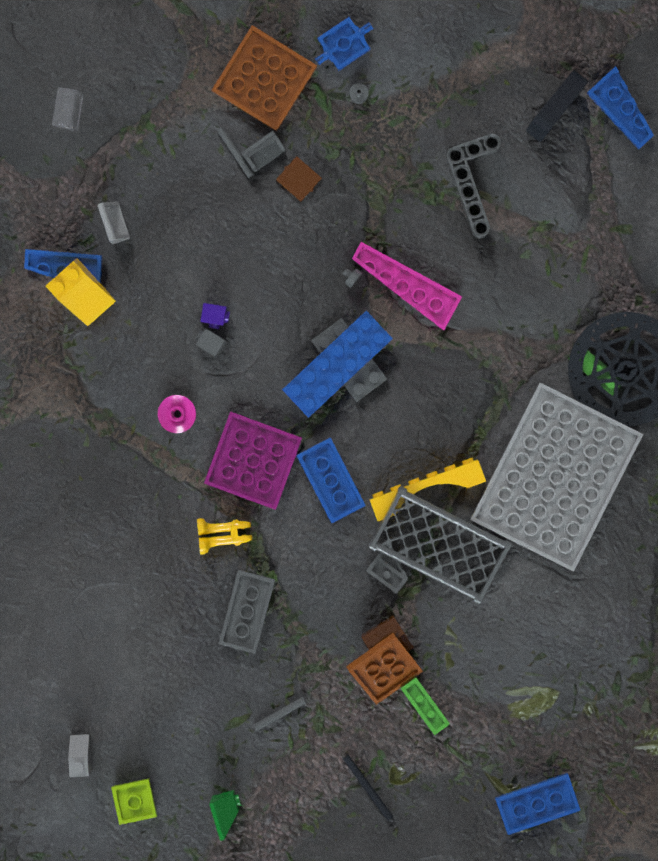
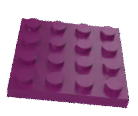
[204,411,302,510]

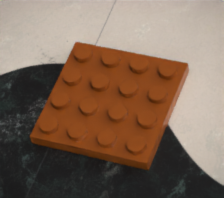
[212,25,317,132]

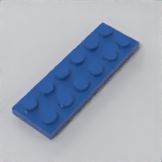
[282,311,393,418]

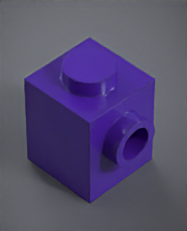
[200,303,230,329]

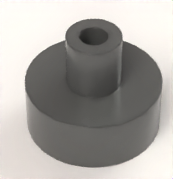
[349,83,368,104]
[342,268,362,288]

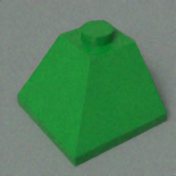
[209,790,241,841]

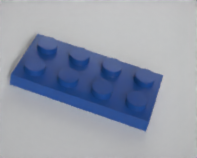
[296,438,366,523]
[495,773,581,835]

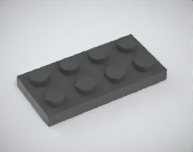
[311,318,387,402]
[219,569,275,654]

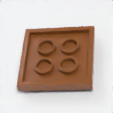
[346,633,423,705]

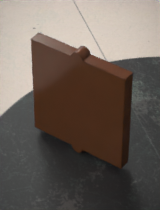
[276,156,322,202]

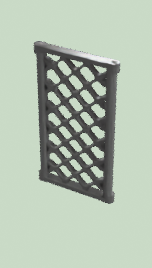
[368,486,512,604]

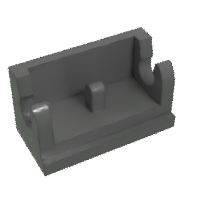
[242,131,286,173]

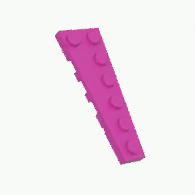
[352,242,462,330]

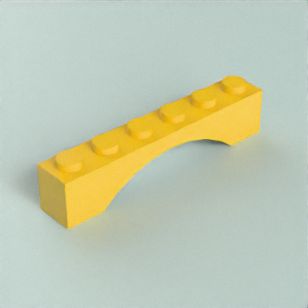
[370,457,486,521]

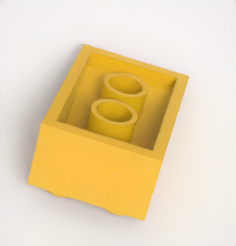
[46,258,116,326]

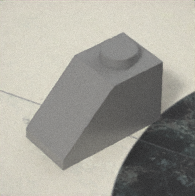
[68,734,92,777]

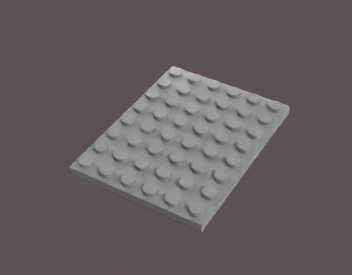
[470,382,643,572]

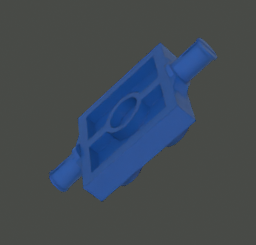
[315,17,373,71]

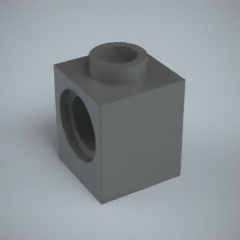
[195,328,226,358]

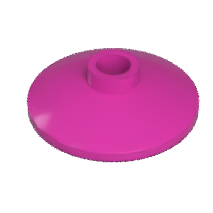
[158,395,196,433]

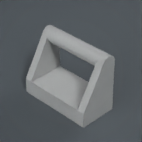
[97,201,131,244]

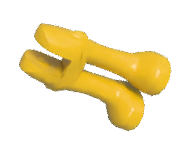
[197,518,252,555]

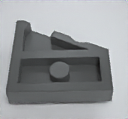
[366,545,408,594]

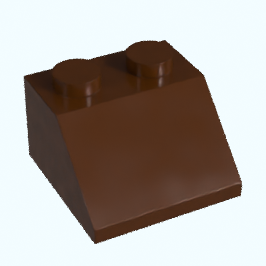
[361,615,414,651]

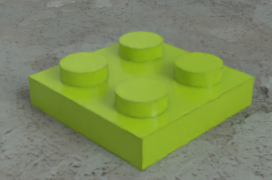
[111,778,158,825]

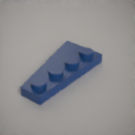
[587,66,654,150]
[24,249,103,284]

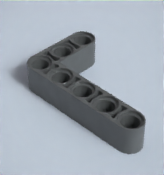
[446,134,501,239]

